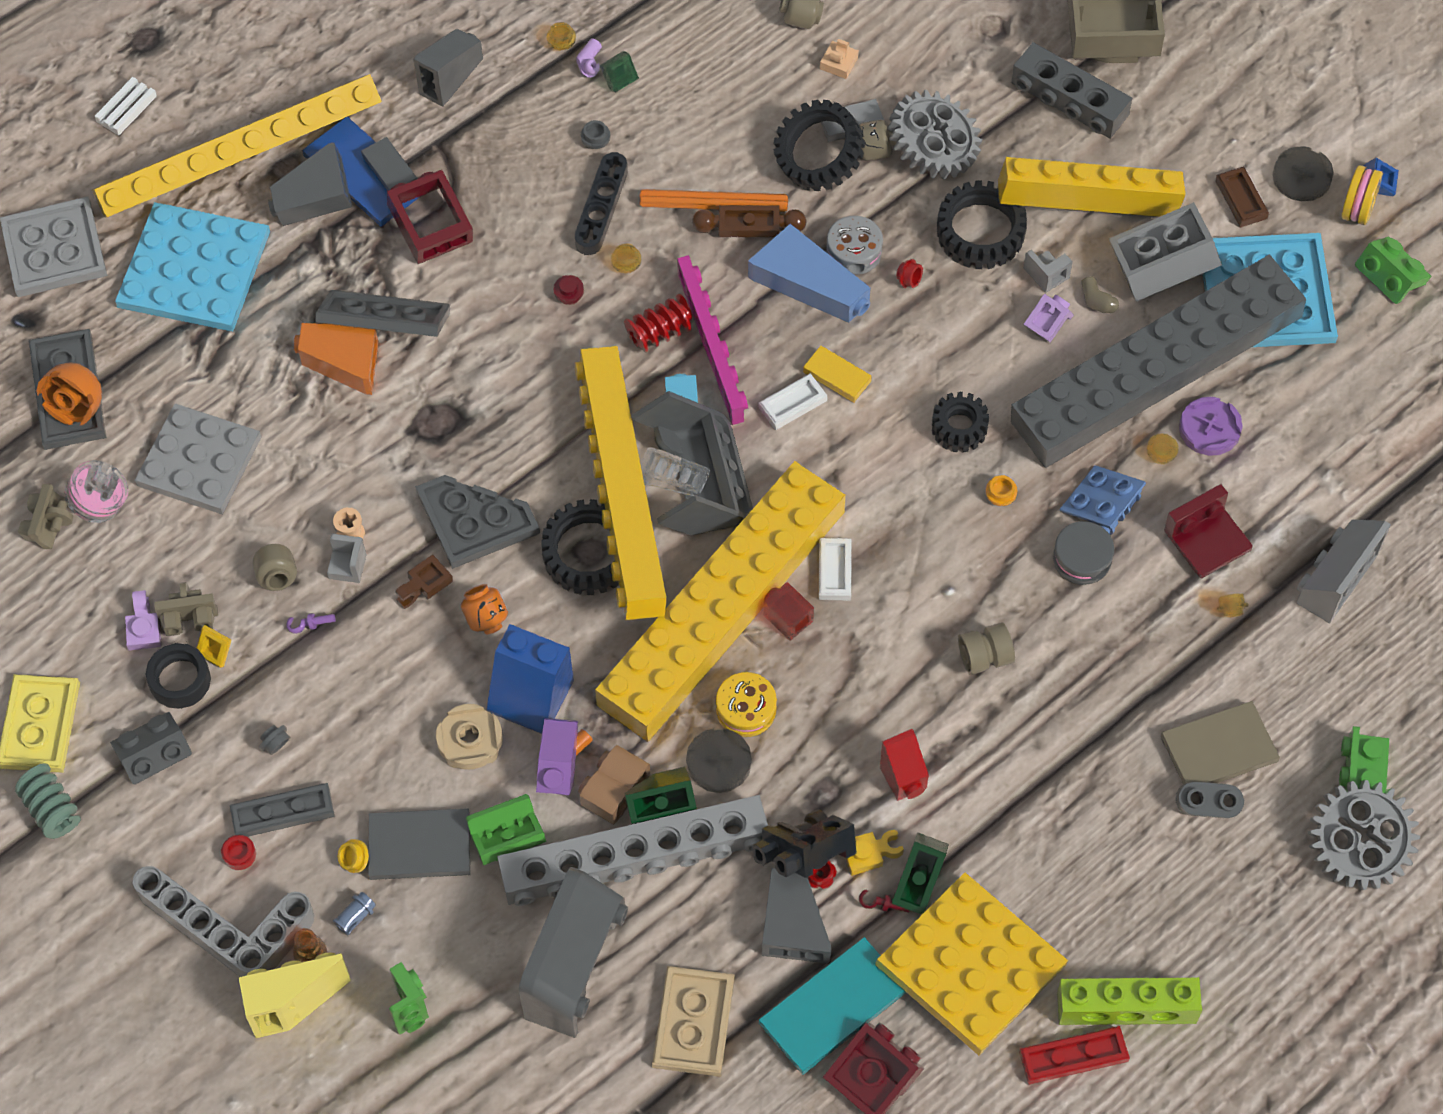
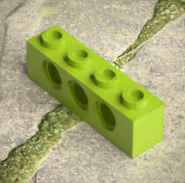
[1057,977,1202,1025]

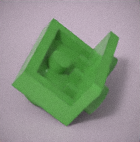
[1355,236,1432,304]
[466,794,546,866]
[389,962,429,1035]

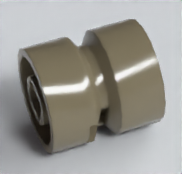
[958,622,1015,675]

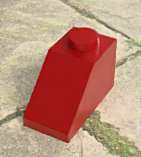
[880,729,929,801]

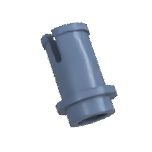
[333,892,376,936]

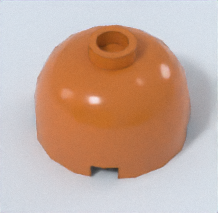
[36,362,102,425]

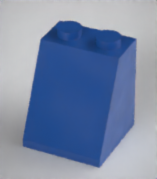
[487,624,574,734]

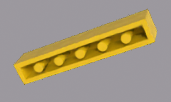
[998,157,1186,217]

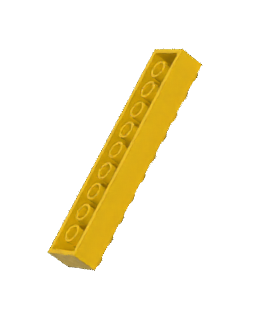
[595,461,846,742]

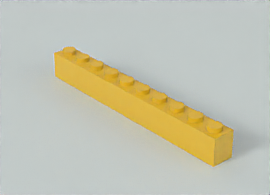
[92,74,382,218]
[575,346,666,620]

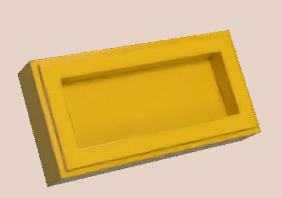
[803,345,872,403]

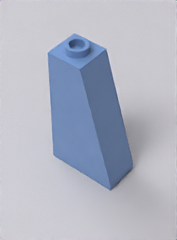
[748,224,871,323]

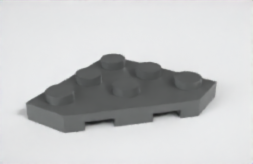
[415,475,540,569]

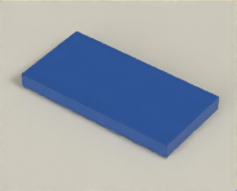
[302,116,421,227]

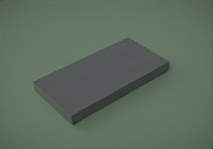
[316,290,450,337]
[29,329,107,450]

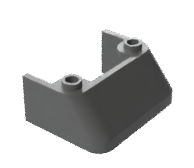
[632,391,753,535]
[519,867,628,1038]

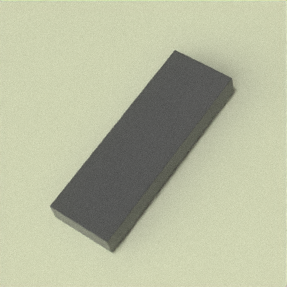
[230,783,335,837]

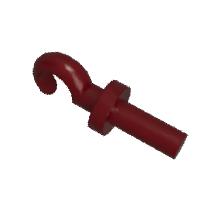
[859,889,910,913]

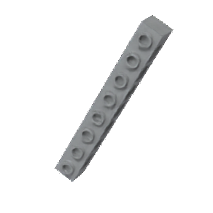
[497,795,768,906]

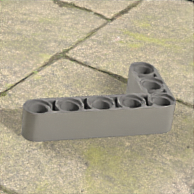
[133,866,315,977]

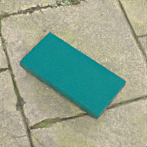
[759,937,907,1075]

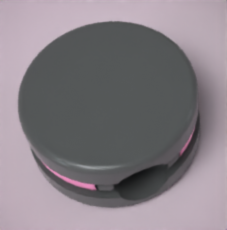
[1053,521,1114,585]

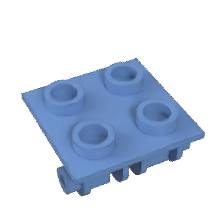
[1060,465,1146,535]

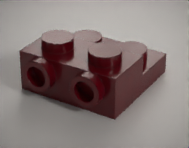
[823,1022,924,1114]

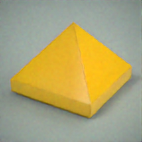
[196,625,232,668]

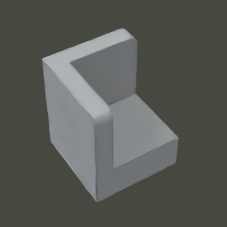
[1023,250,1073,293]
[327,534,367,583]

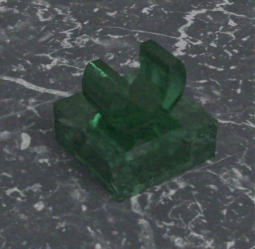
[600,51,639,93]

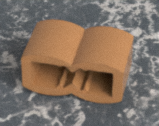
[578,745,651,825]

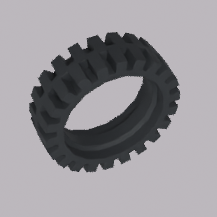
[773,99,865,191]
[937,180,1027,269]
[541,499,619,595]

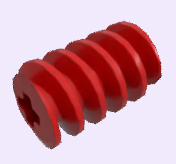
[624,293,692,353]

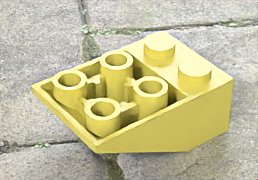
[239,952,351,1038]

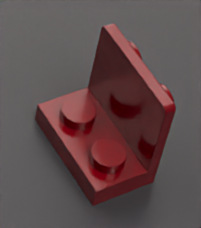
[1164,484,1253,578]

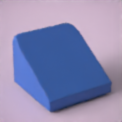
[1363,158,1399,197]

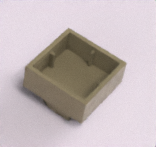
[1067,0,1165,63]

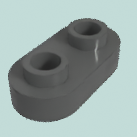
[1176,782,1244,818]

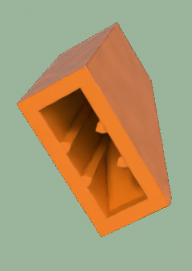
[294,323,379,395]

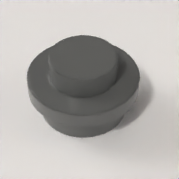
[581,120,611,149]
[259,725,291,755]

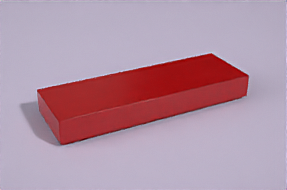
[1019,1026,1130,1085]

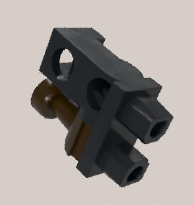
[753,809,857,878]

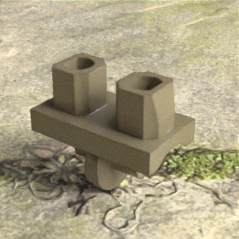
[18,484,74,549]
[154,582,218,637]

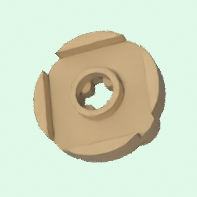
[436,704,503,770]

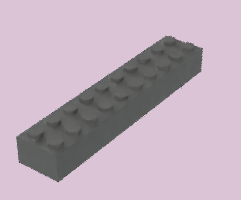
[1011,254,1306,468]

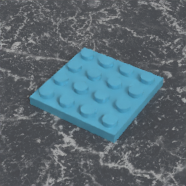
[115,202,270,332]
[1202,233,1338,347]

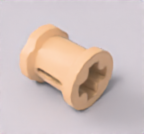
[333,507,365,539]

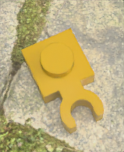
[845,830,904,876]

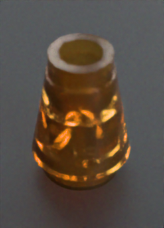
[293,928,327,962]

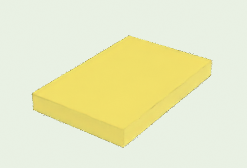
[0,674,80,773]

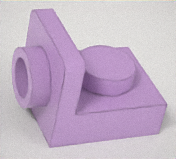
[1024,294,1074,343]

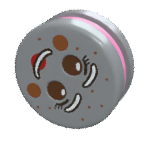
[826,216,883,275]

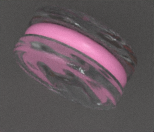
[64,460,128,523]

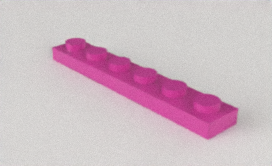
[677,255,748,425]

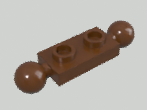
[692,205,807,237]

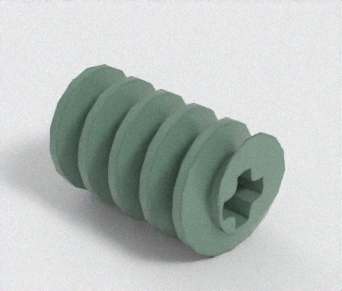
[15,763,81,839]

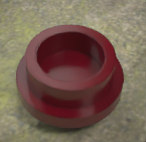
[553,275,584,305]

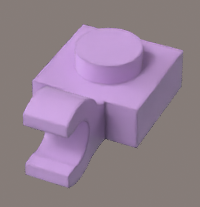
[125,590,161,651]

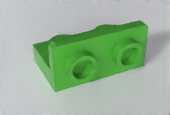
[1339,726,1390,793]

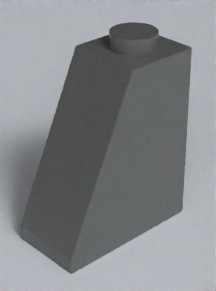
[413,29,483,107]
[268,142,352,226]
[762,868,831,964]

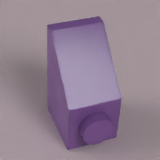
[536,718,578,795]

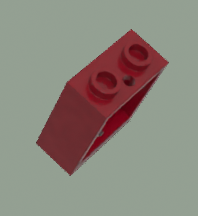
[387,170,473,264]

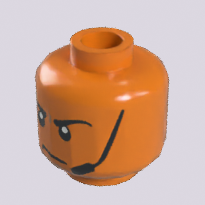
[461,584,508,635]

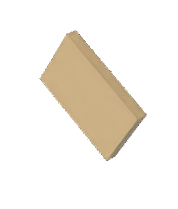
[652,966,735,1077]

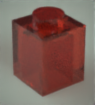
[764,582,814,641]

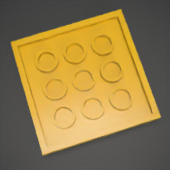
[875,872,1068,1056]

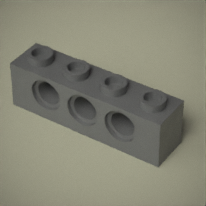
[1011,42,1133,139]

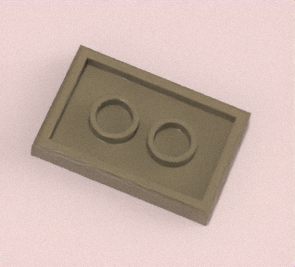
[1161,701,1280,785]

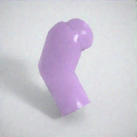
[576,38,602,78]

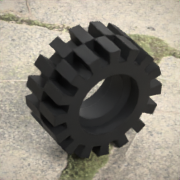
[932,392,989,453]

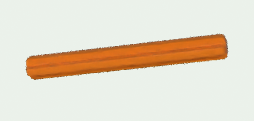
[639,189,788,212]

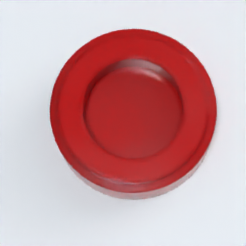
[221,835,256,870]

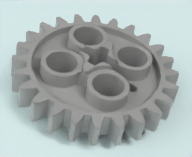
[888,90,982,179]
[1308,780,1420,890]

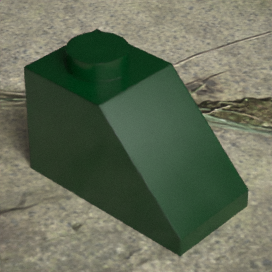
[625,766,697,825]
[892,832,949,915]

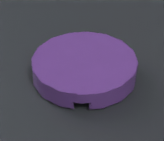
[1179,397,1243,456]

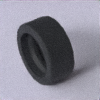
[145,643,211,709]

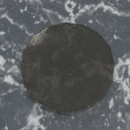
[1272,146,1334,202]
[686,729,752,793]

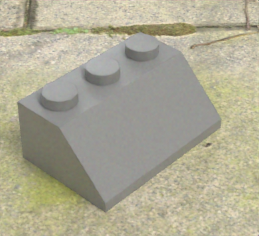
[1109,202,1222,302]
[1297,519,1391,624]

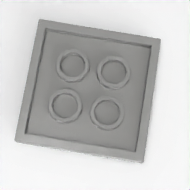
[0,196,108,297]
[135,404,261,515]

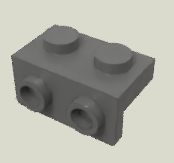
[110,712,192,784]

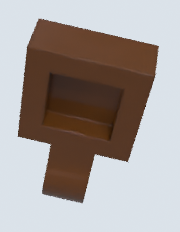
[395,554,453,609]

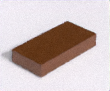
[1215,166,1269,228]

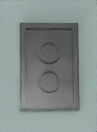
[368,808,470,880]

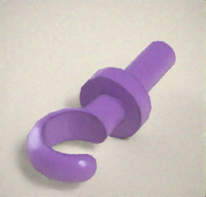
[286,613,336,634]

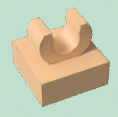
[820,39,859,79]

